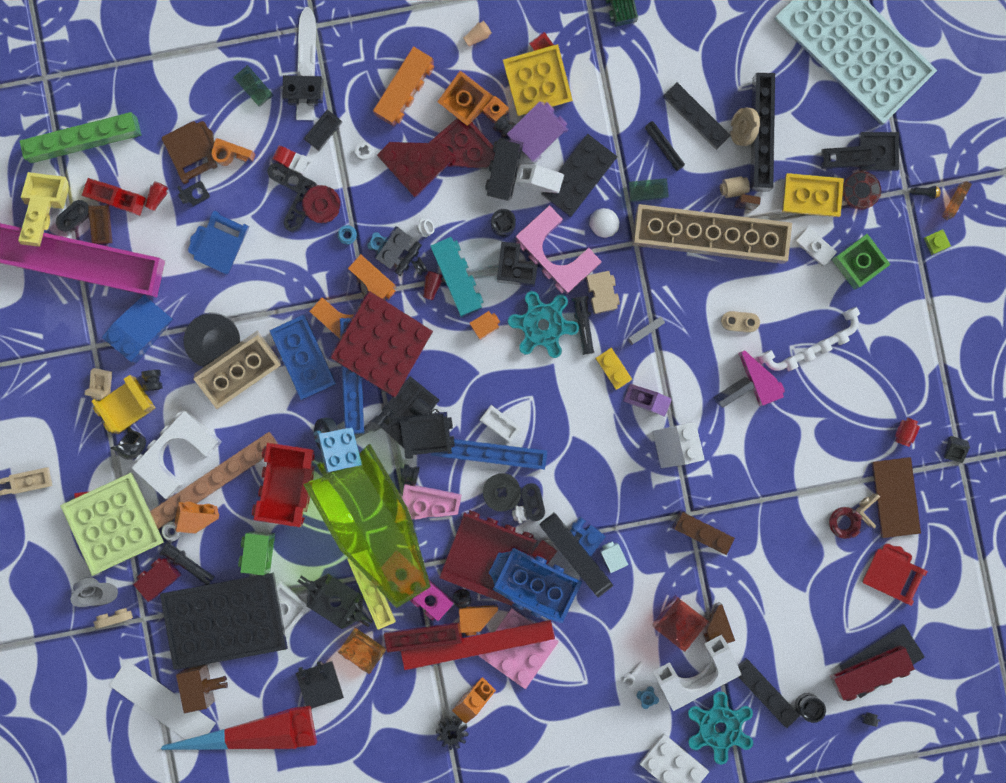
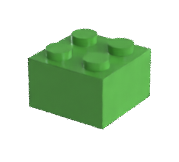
[831,234,891,290]
[238,531,275,575]

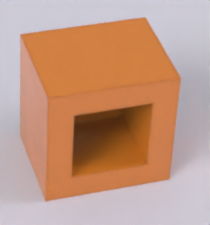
[482,96,509,124]

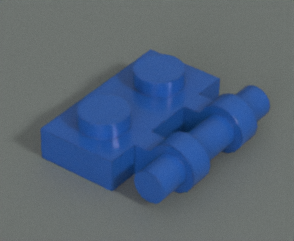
[570,517,606,556]

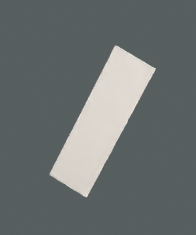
[109,661,216,740]

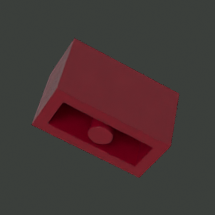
[133,558,182,602]

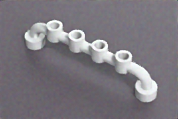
[758,307,860,371]

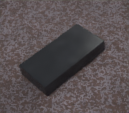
[304,109,343,151]
[713,377,755,408]

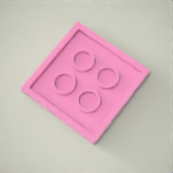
[478,608,559,689]

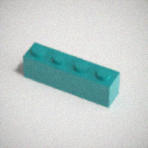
[430,237,484,318]

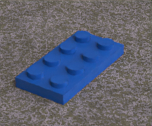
[269,315,336,400]

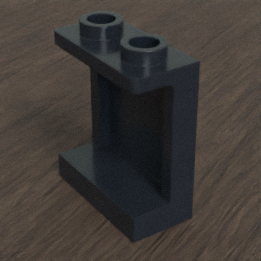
[400,412,455,459]

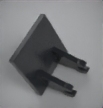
[295,661,344,709]

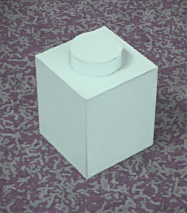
[600,541,628,573]

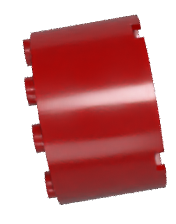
[252,443,315,527]

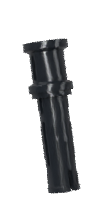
[571,296,595,355]
[159,540,215,585]

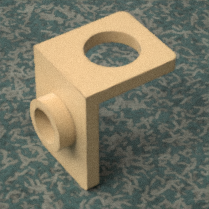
[856,494,880,528]

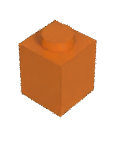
[470,311,500,340]

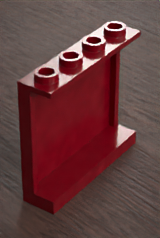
[440,510,537,606]

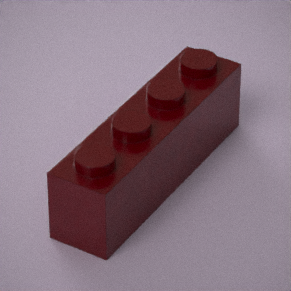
[830,645,915,701]

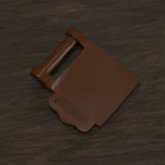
[162,121,218,184]

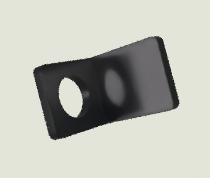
[177,181,210,207]

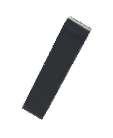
[539,512,614,598]

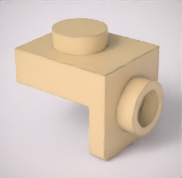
[84,368,112,400]

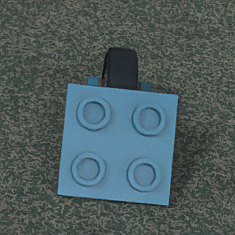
[313,417,362,472]

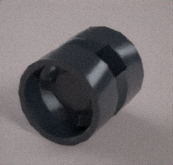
[491,209,516,237]
[795,693,826,723]

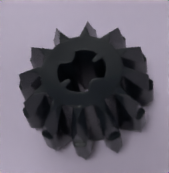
[436,716,469,750]

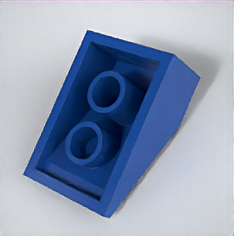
[101,295,174,363]

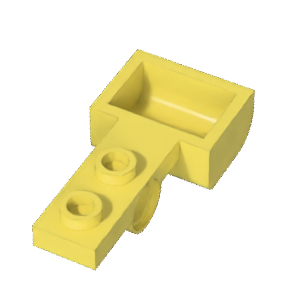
[18,172,69,247]

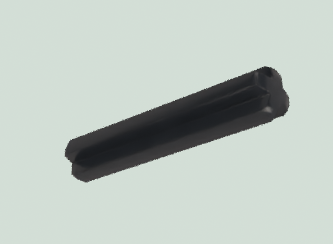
[645,121,685,171]

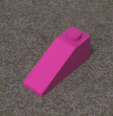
[738,350,785,406]

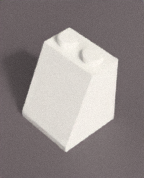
[652,422,705,468]

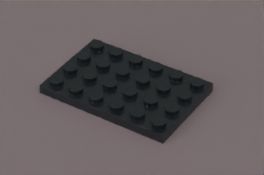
[160,572,288,670]

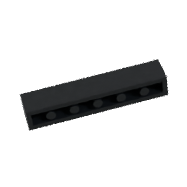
[750,73,775,192]

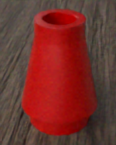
[145,181,168,211]

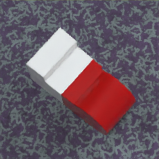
[272,145,312,176]

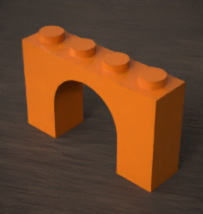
[309,254,396,339]

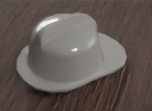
[70,577,118,607]

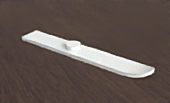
[296,7,316,121]

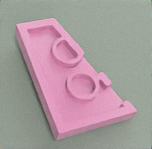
[398,483,462,521]

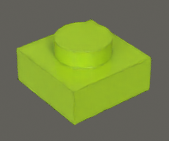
[924,229,951,255]

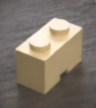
[586,271,620,315]

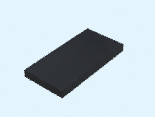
[838,624,925,698]

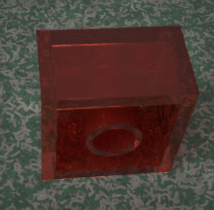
[652,595,709,652]

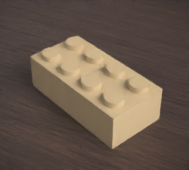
[193,330,281,409]

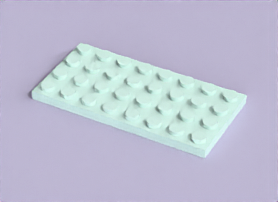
[774,0,937,125]

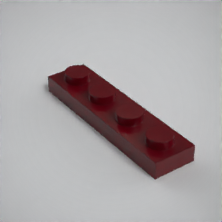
[384,622,462,652]

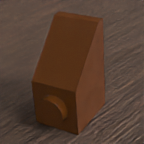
[703,602,735,644]

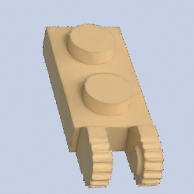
[0,467,53,496]

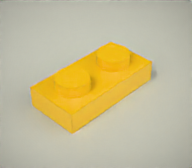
[595,348,633,390]

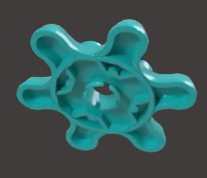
[508,291,579,358]
[688,691,753,765]

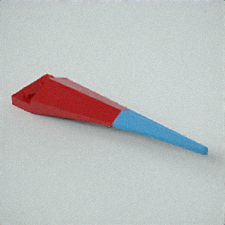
[161,706,317,750]

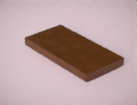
[871,457,921,538]

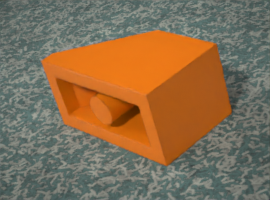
[459,605,498,636]

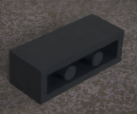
[485,137,524,201]

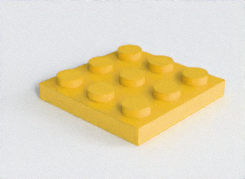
[502,44,573,116]

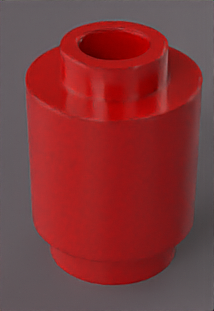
[895,417,920,447]

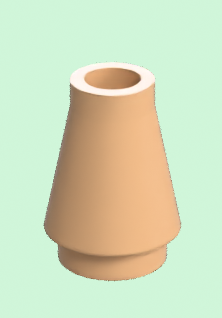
[463,20,492,47]

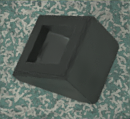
[944,436,970,463]

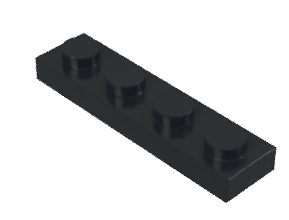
[663,82,731,150]
[738,658,801,729]

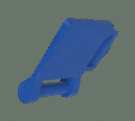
[188,210,250,274]

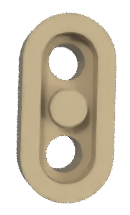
[721,311,760,333]
[93,608,133,629]

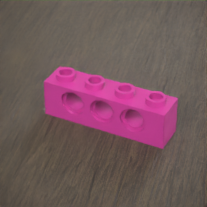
[380,551,454,621]

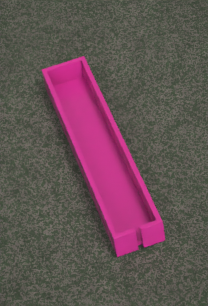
[0,223,165,298]

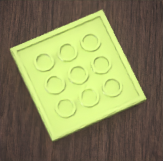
[60,473,164,576]

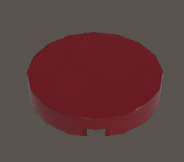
[302,185,341,223]

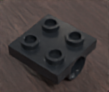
[386,376,440,418]

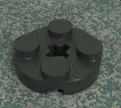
[483,473,521,511]

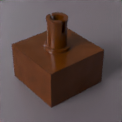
[176,664,228,714]

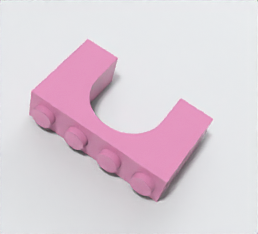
[516,205,602,294]

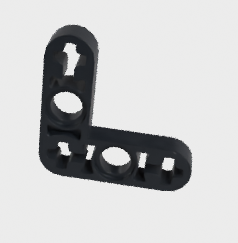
[267,163,317,233]

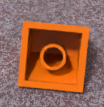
[437,71,494,126]

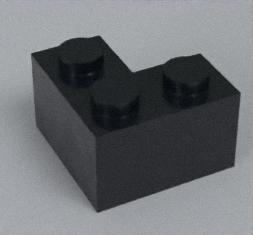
[497,242,537,287]

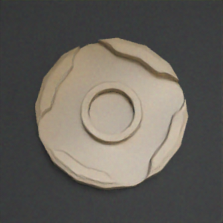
[730,107,760,146]

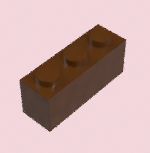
[672,511,735,555]

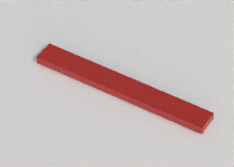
[401,620,555,670]

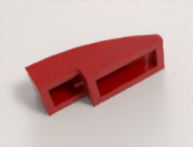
[81,178,146,216]

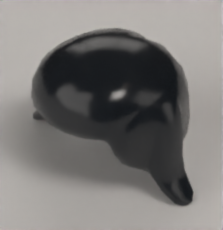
[110,426,146,460]

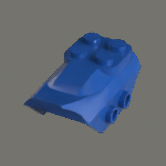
[489,548,583,623]

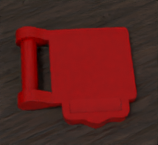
[862,544,928,606]

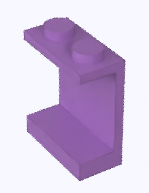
[507,101,569,162]

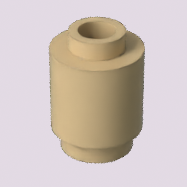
[720,176,750,198]

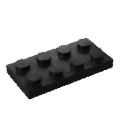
[541,134,618,217]

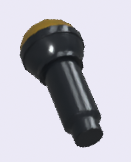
[910,186,941,199]

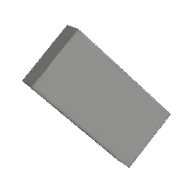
[628,317,665,345]

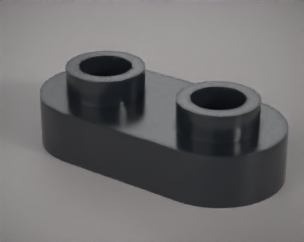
[56,200,90,233]
[521,483,545,521]

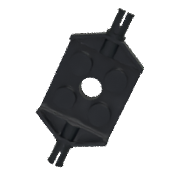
[297,573,372,629]

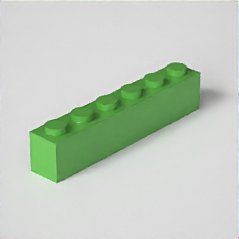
[19,112,142,164]

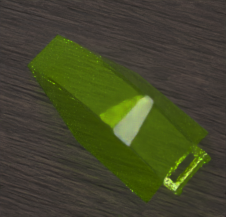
[303,444,431,608]

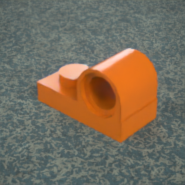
[212,138,256,166]

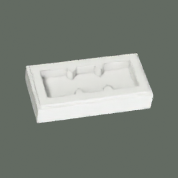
[795,227,837,267]
[480,405,521,443]

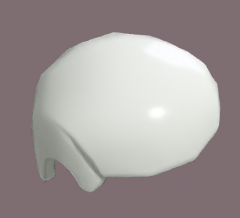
[589,208,620,238]

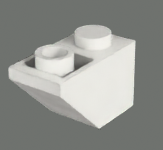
[516,164,564,193]

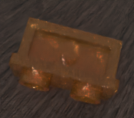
[338,627,387,674]

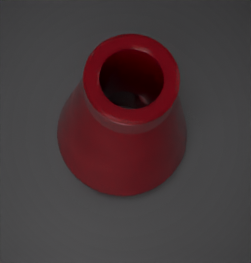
[423,271,443,300]

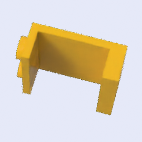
[92,375,156,434]

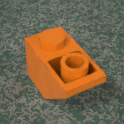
[174,501,219,534]
[452,677,496,724]

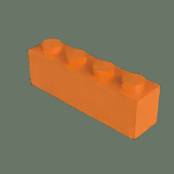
[373,46,435,127]

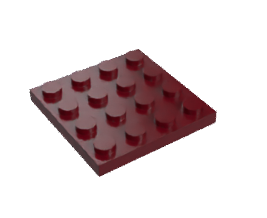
[329,291,433,397]

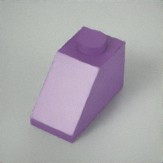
[624,384,672,417]

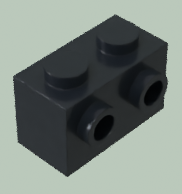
[282,75,324,106]

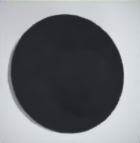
[183,312,240,367]

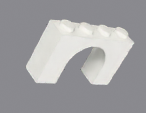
[132,411,222,499]
[652,635,741,711]

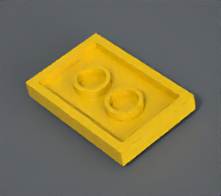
[782,173,844,217]

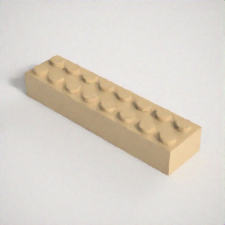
[632,204,792,264]

